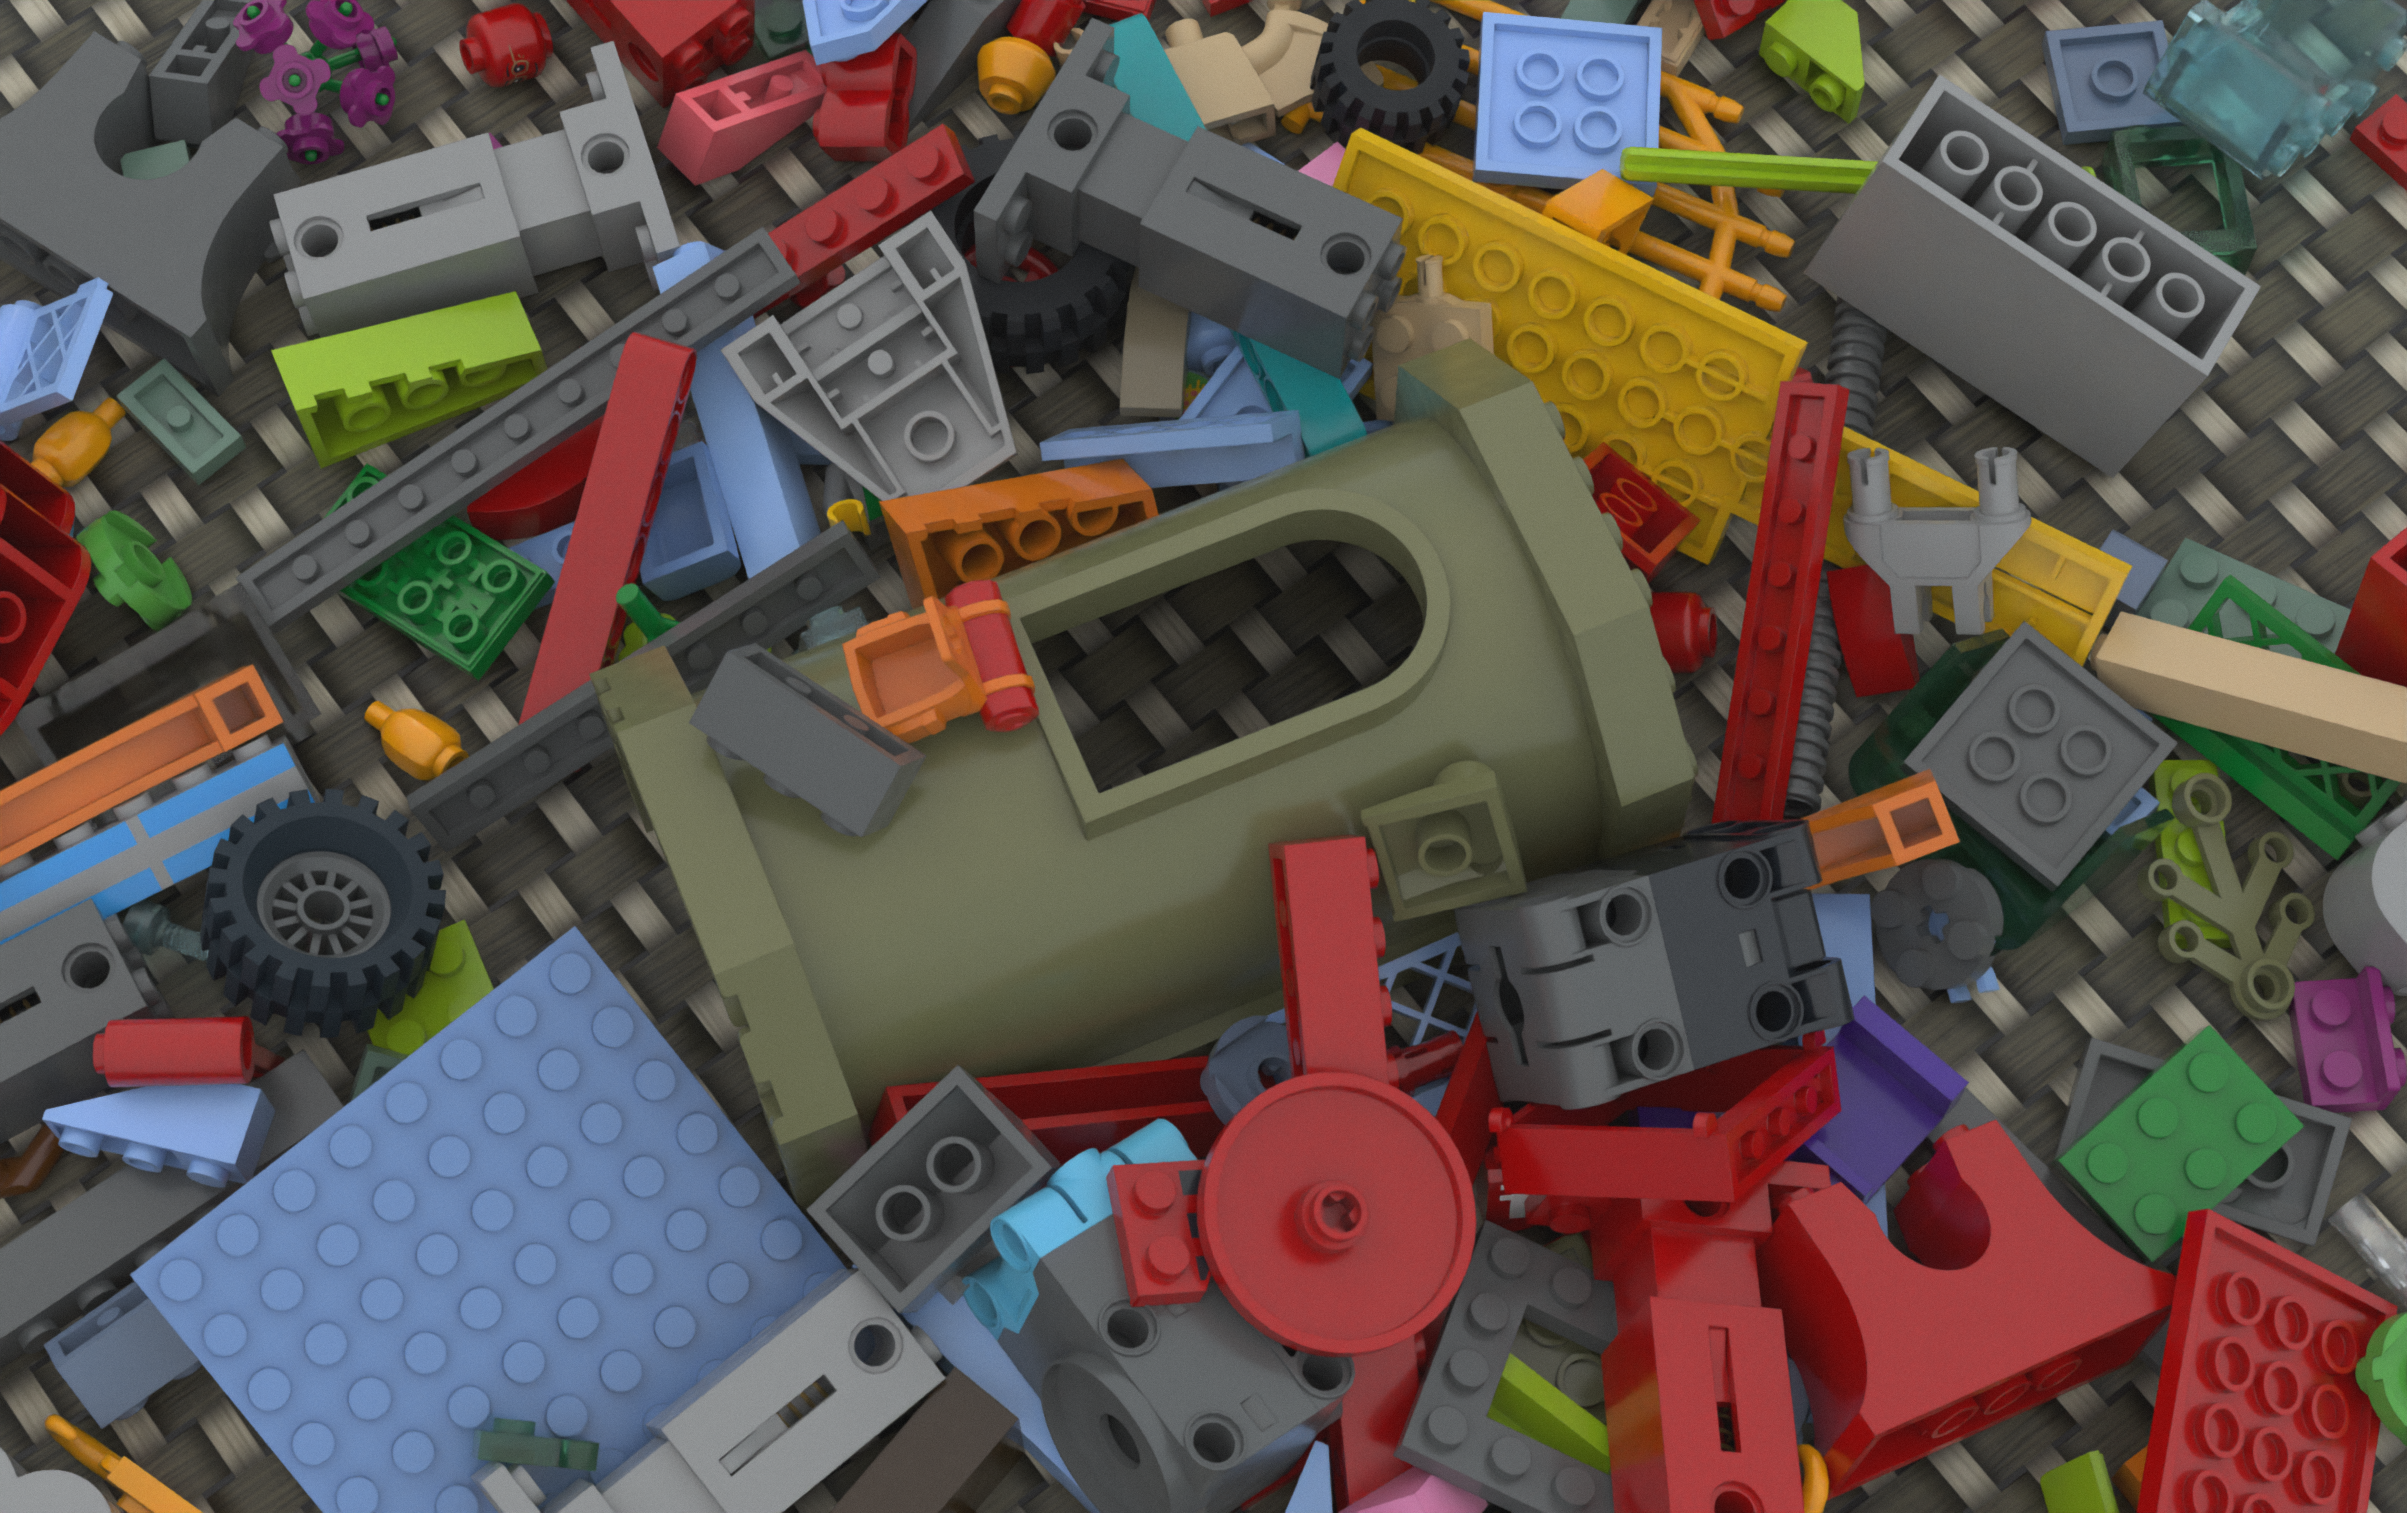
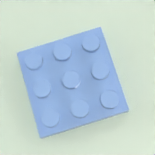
[1472,12,1662,197]

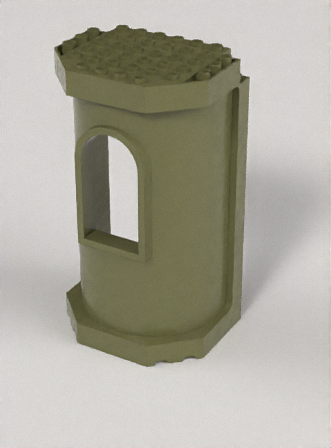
[589,338,1698,1225]

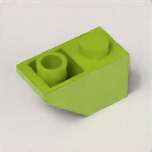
[1759,0,1865,124]

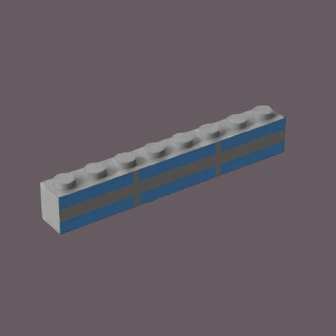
[0,733,321,945]

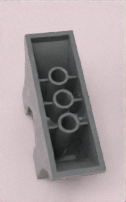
[0,31,301,397]

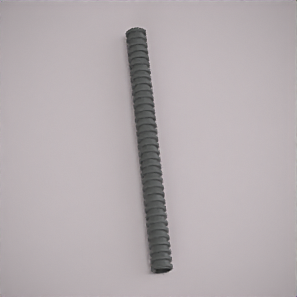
[1783,296,1887,817]

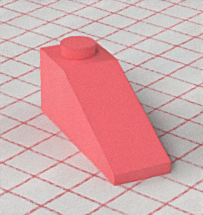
[657,50,827,186]

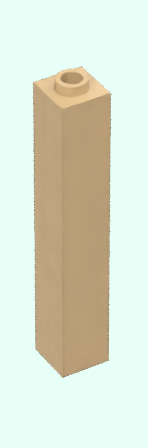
[2090,611,2407,784]

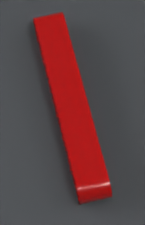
[518,332,697,772]

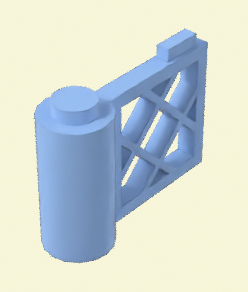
[0,277,113,441]

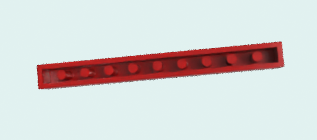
[1268,834,1426,1513]

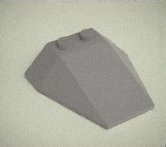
[721,211,1018,501]

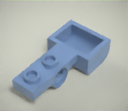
[508,441,741,610]

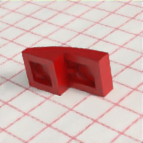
[1826,564,1921,697]

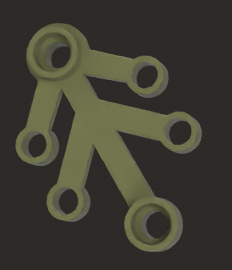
[2137,773,2315,1021]

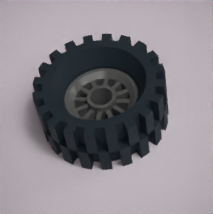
[200,789,446,1038]

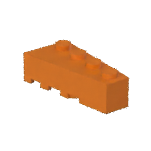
[879,458,1159,609]

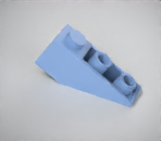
[42,1084,275,1188]

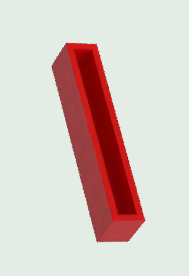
[868,1056,1276,1165]

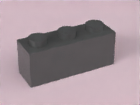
[689,643,927,838]

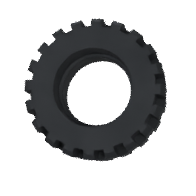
[903,132,1136,374]

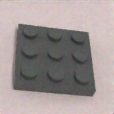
[1900,621,2178,892]

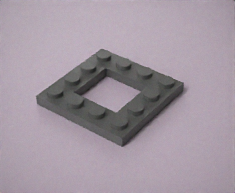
[1393,1220,1618,1513]

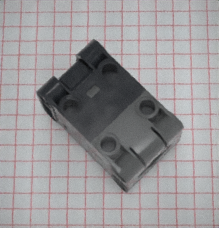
[1453,820,1855,1110]

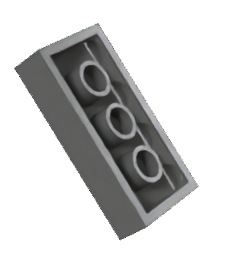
[2053,1038,2352,1247]

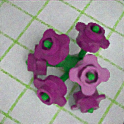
[233,0,398,164]

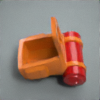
[842,580,1039,743]

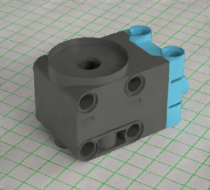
[962,1118,1355,1513]

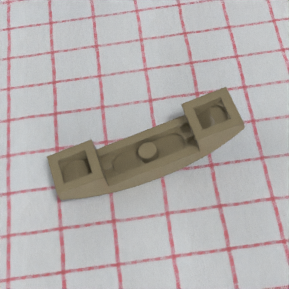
[1120,267,1191,417]

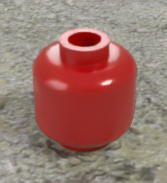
[1649,591,1718,673]

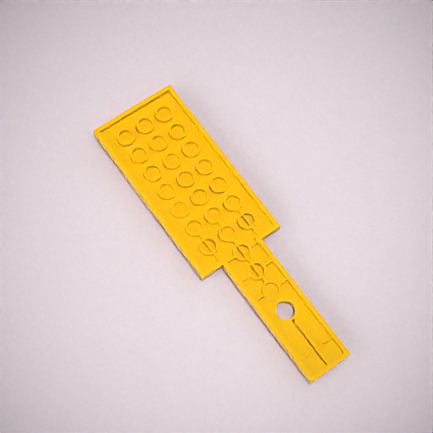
[1332,128,2133,667]

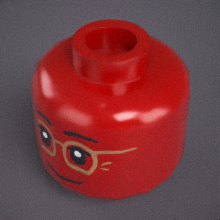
[459,3,553,88]

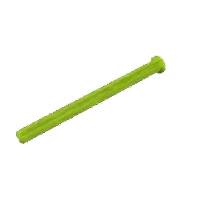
[1619,147,2096,194]

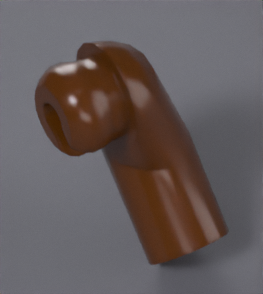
[0,1125,65,1199]

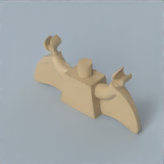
[1053,0,1383,145]

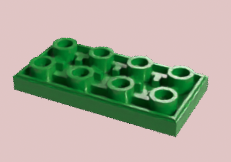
[323,463,555,681]

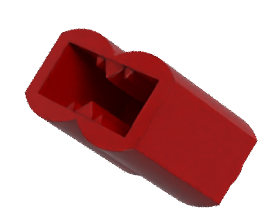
[813,33,917,162]

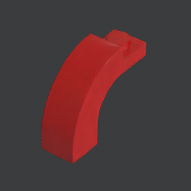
[467,414,605,540]

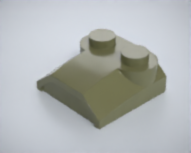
[1361,761,1527,922]

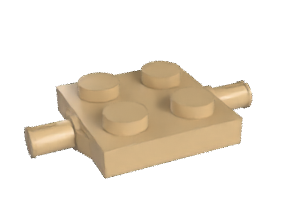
[1371,255,1494,421]

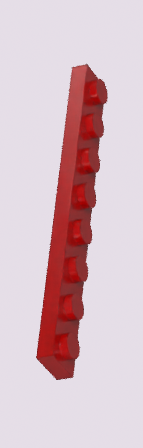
[1711,381,1850,824]

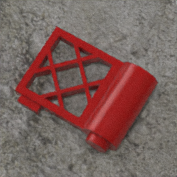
[93,1016,285,1087]

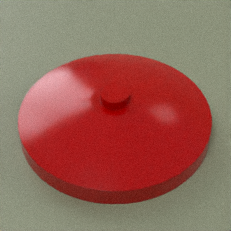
[1197,1072,1476,1357]

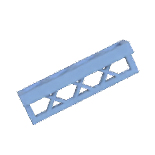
[1039,410,1305,488]

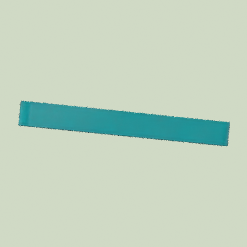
[1110,13,1368,459]

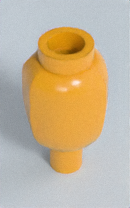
[31,397,126,488]
[364,701,469,782]

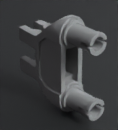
[1843,447,2031,635]

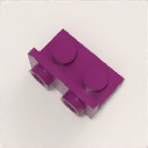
[2288,966,2407,1113]

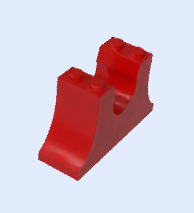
[1756,1119,2176,1501]

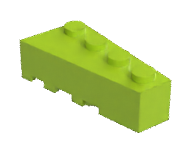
[271,291,547,469]

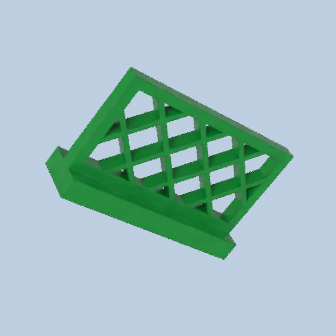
[2149,574,2402,860]

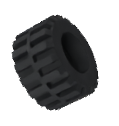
[1310,0,1470,154]

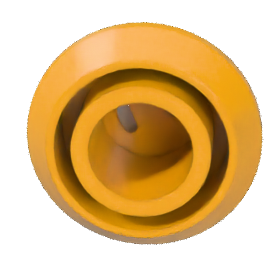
[977,37,1056,115]

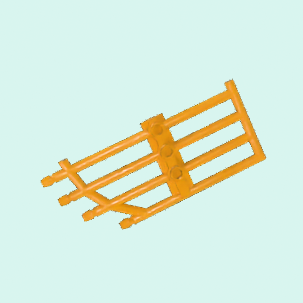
[1281,0,1796,312]

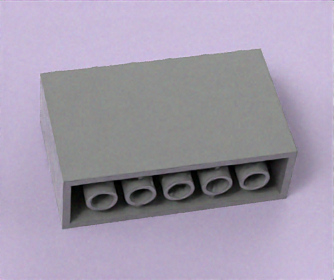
[1804,74,2261,478]

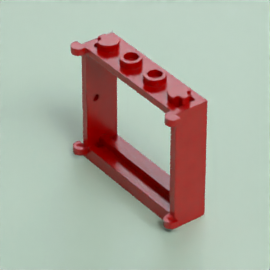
[1488,1030,1842,1202]

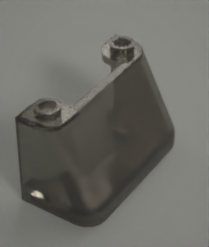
[15,582,321,830]

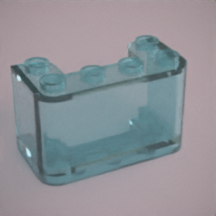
[2143,0,2407,180]

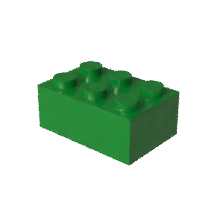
[2051,1025,2304,1263]

